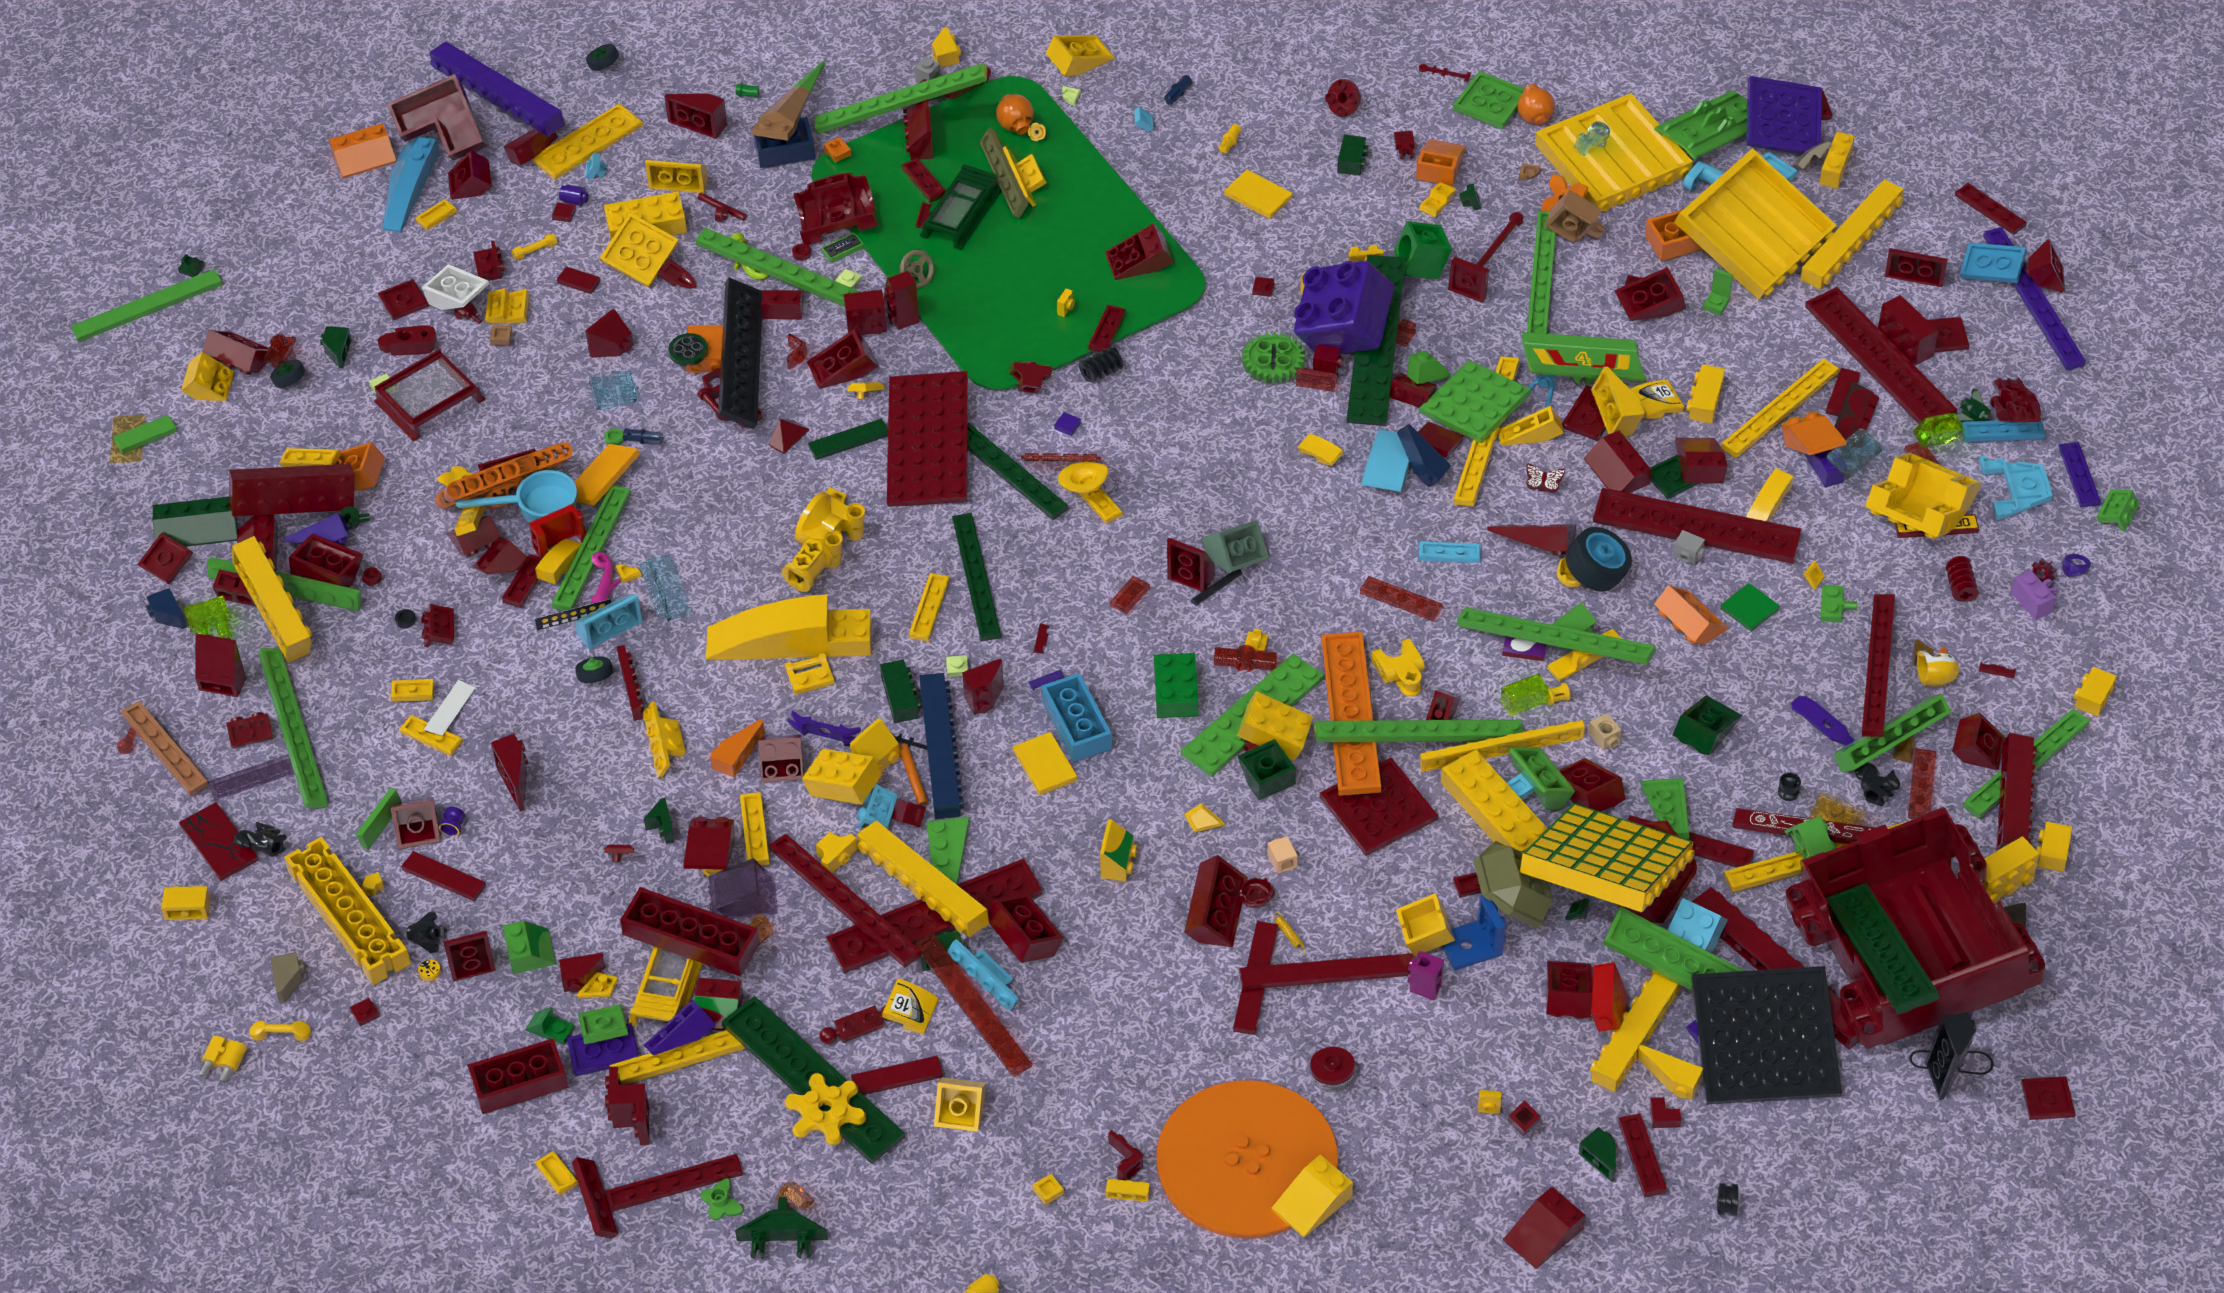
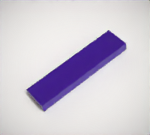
[2059,442,2101,508]

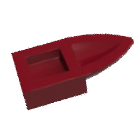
[658,259,697,288]

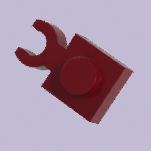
[1394,131,1415,159]

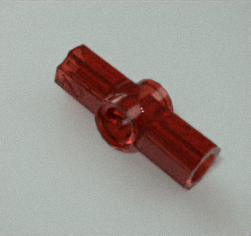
[1214,645,1277,672]

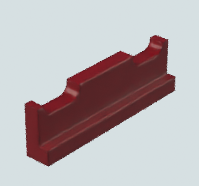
[915,202,932,229]
[1033,623,1050,654]
[1979,662,2016,679]

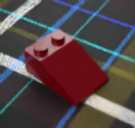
[664,93,727,139]
[1614,267,1686,321]
[807,329,878,389]
[1675,437,1728,483]
[1167,538,1215,592]
[491,733,529,812]
[1559,758,1626,812]
[683,816,735,870]
[443,930,496,982]
[1546,961,1592,1019]
[1503,1186,1586,1269]

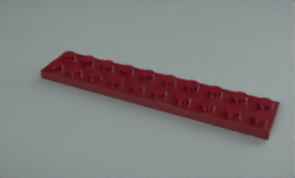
[1805,287,1957,430]
[1593,487,1801,564]
[826,858,1042,973]

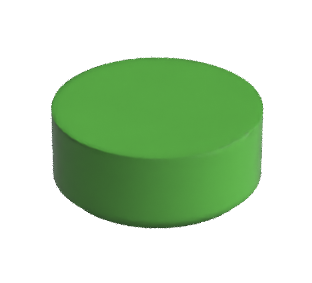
[604,428,624,445]

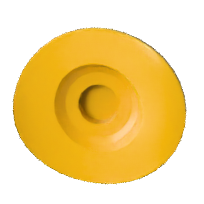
[1058,462,1109,495]

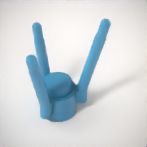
[1527,374,1557,408]

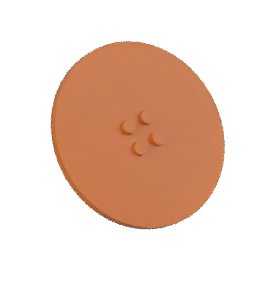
[1156,1080,1338,1238]

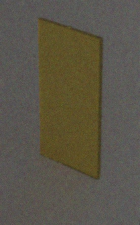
[109,414,145,464]

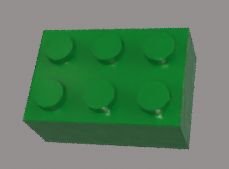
[1154,653,1199,718]

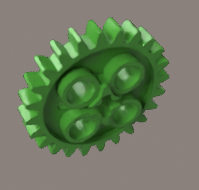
[1242,331,1306,384]

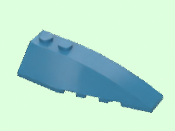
[382,136,439,233]

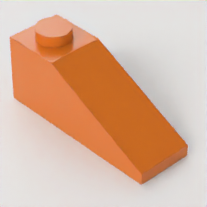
[710,719,765,777]

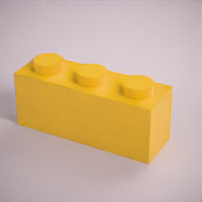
[1819,131,1855,189]
[1686,364,1725,423]

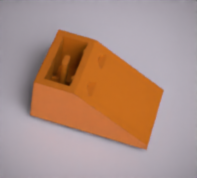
[1416,139,1466,186]

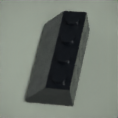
[1925,1012,1976,1100]

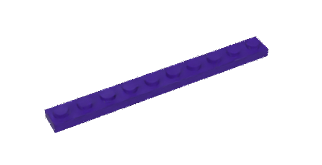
[1983,227,2086,371]

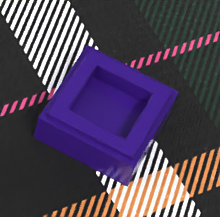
[1054,412,1081,436]

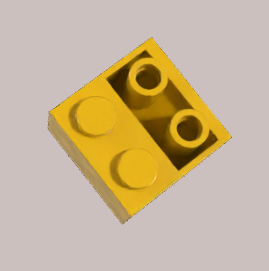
[181,352,234,401]

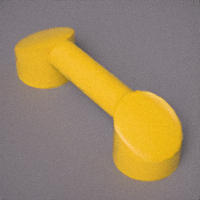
[249,1020,311,1041]

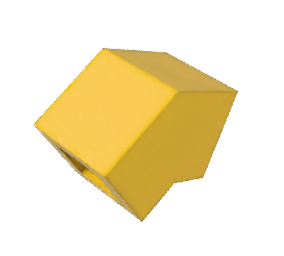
[361,872,384,896]

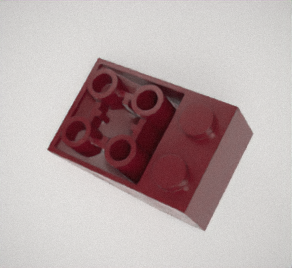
[1105,223,1174,280]
[195,633,247,697]

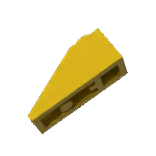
[1498,406,1564,446]
[1638,1044,1703,1100]

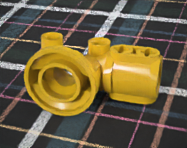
[782,492,865,592]

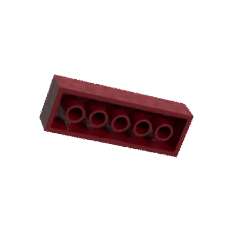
[229,464,355,517]
[620,887,760,977]

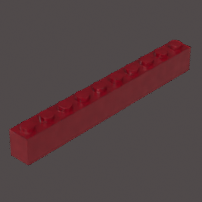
[1692,887,1868,1050]

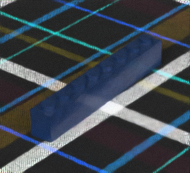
[919,673,964,819]

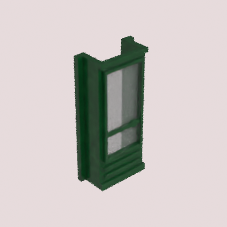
[920,164,1002,250]

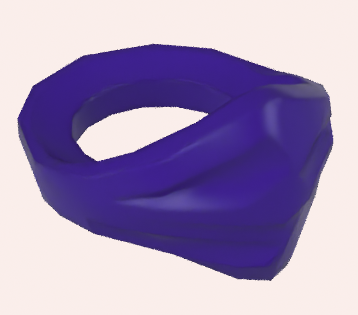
[2062,554,2091,577]

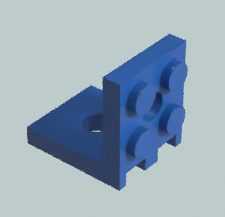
[1442,894,1507,971]

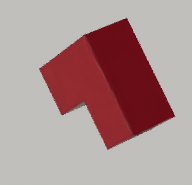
[1649,1097,1681,1128]

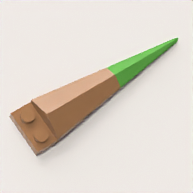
[752,60,825,141]

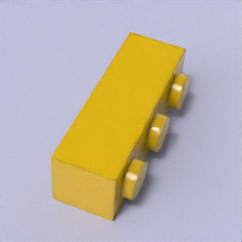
[1106,1179,1150,1202]

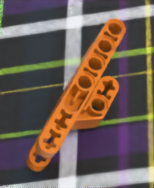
[435,442,573,511]

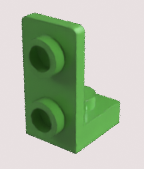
[1703,269,1733,316]

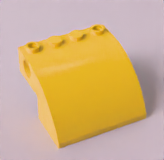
[1865,453,1982,539]

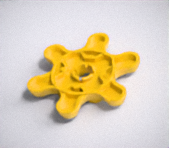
[784,1073,866,1145]

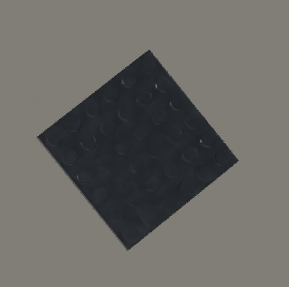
[1691,966,1842,1105]

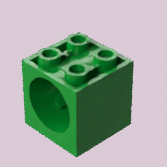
[1393,221,1452,279]

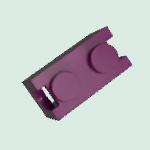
[1407,951,1444,1000]

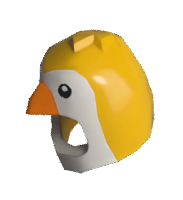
[1917,646,1959,687]

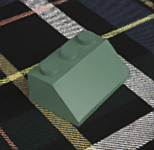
[1202,520,1270,573]

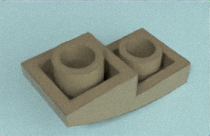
[1792,141,1831,170]

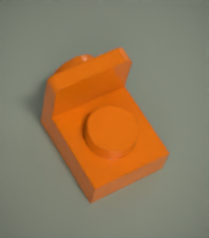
[824,137,851,162]

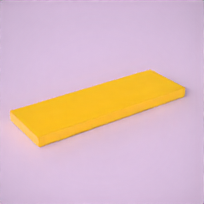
[532,103,643,180]

